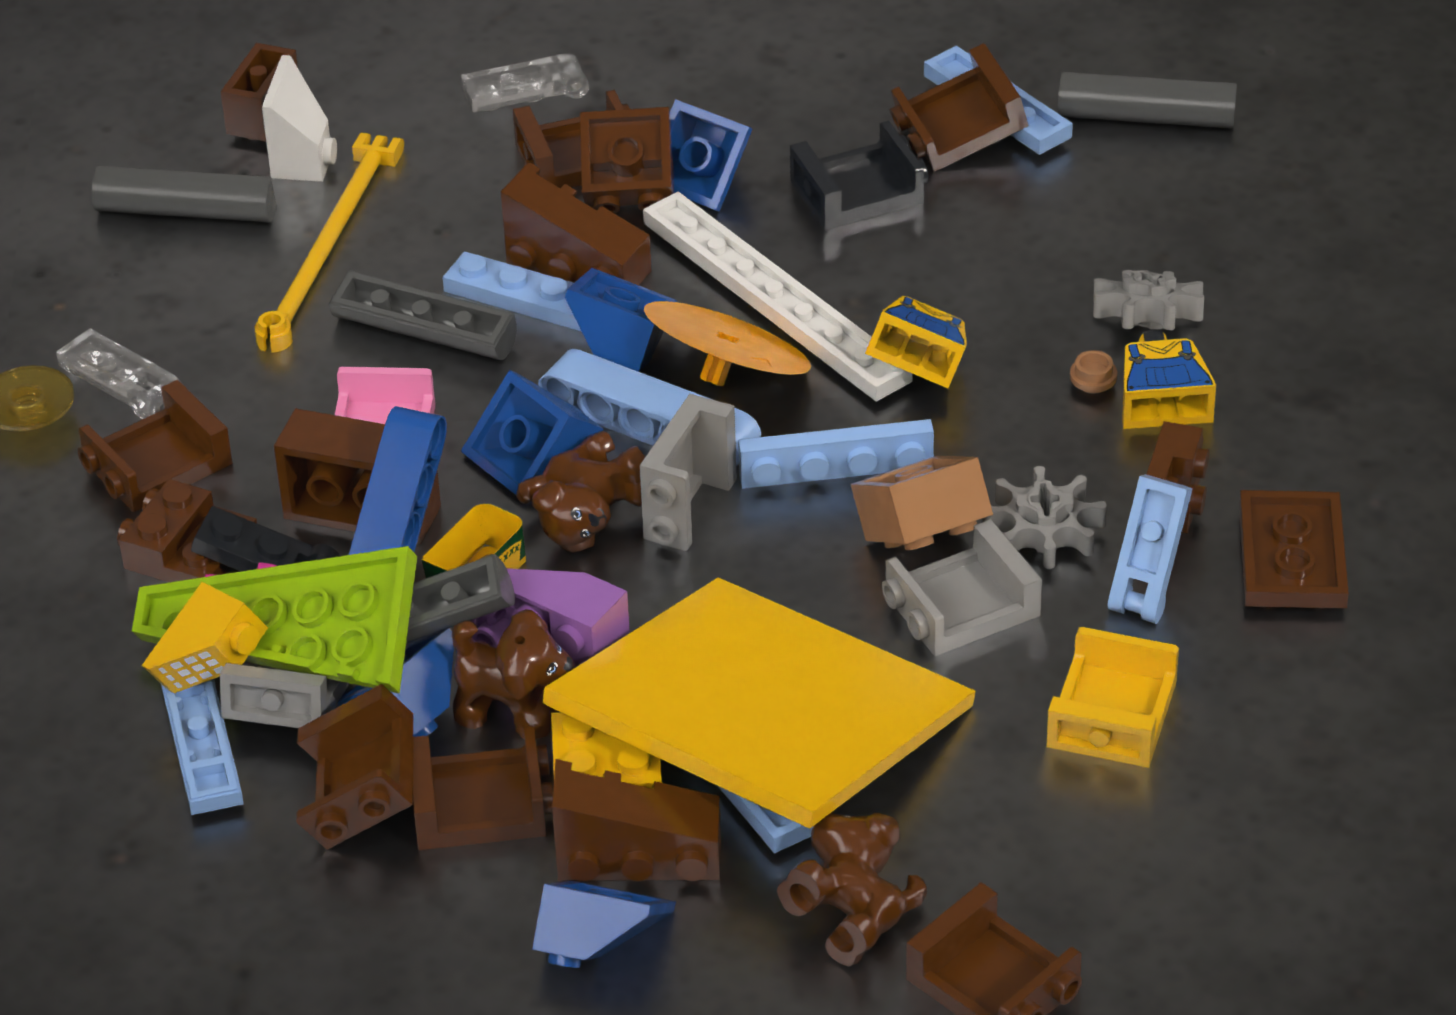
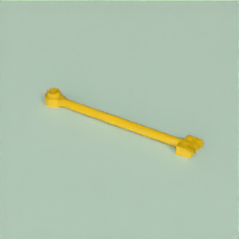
[254,132,404,353]

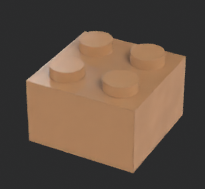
[850,456,993,550]

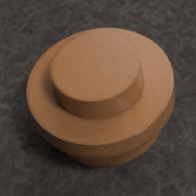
[1070,350,1117,393]

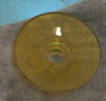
[0,365,74,431]

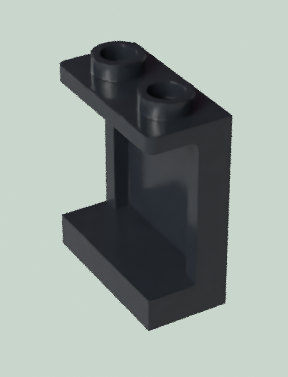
[790,121,928,231]

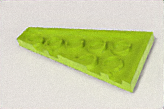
[132,546,417,694]

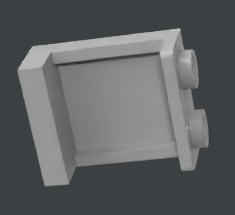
[640,393,736,551]
[882,519,1042,656]
[220,662,349,728]

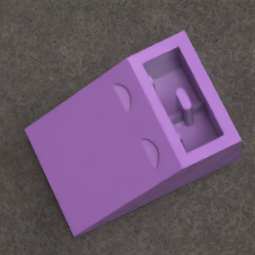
[471,568,630,668]

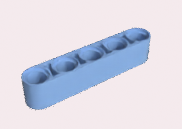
[538,349,761,466]

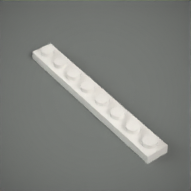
[643,192,912,402]

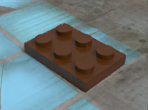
[1239,490,1349,608]

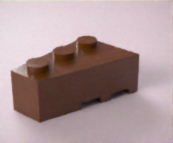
[501,162,652,285]
[552,759,721,881]

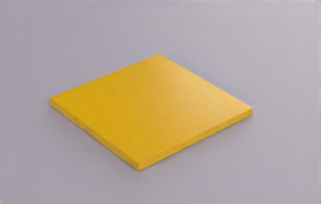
[543,577,976,828]

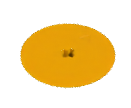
[644,301,811,386]

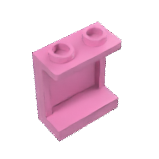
[335,367,435,424]

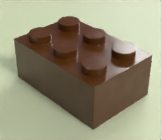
[274,408,441,544]

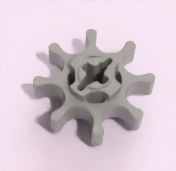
[1093,270,1204,330]
[982,466,1107,569]

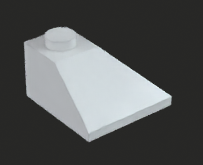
[262,55,337,182]

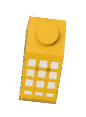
[142,582,268,693]

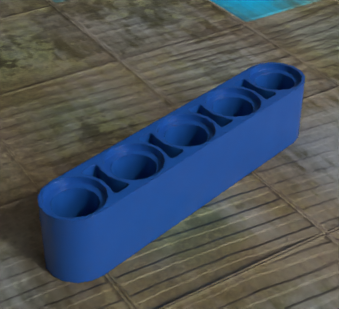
[349,406,447,555]

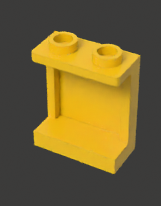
[1047,627,1179,768]

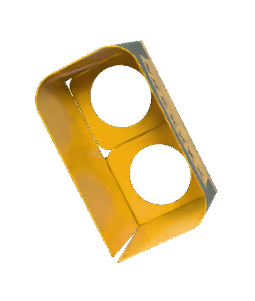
[421,504,526,578]

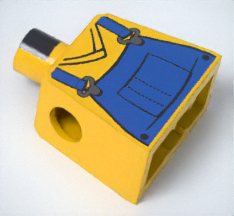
[865,296,967,388]
[1122,330,1216,429]

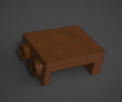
[889,43,1029,172]
[513,90,630,188]
[78,379,233,512]
[296,684,414,849]
[412,726,553,850]
[906,882,1082,1015]

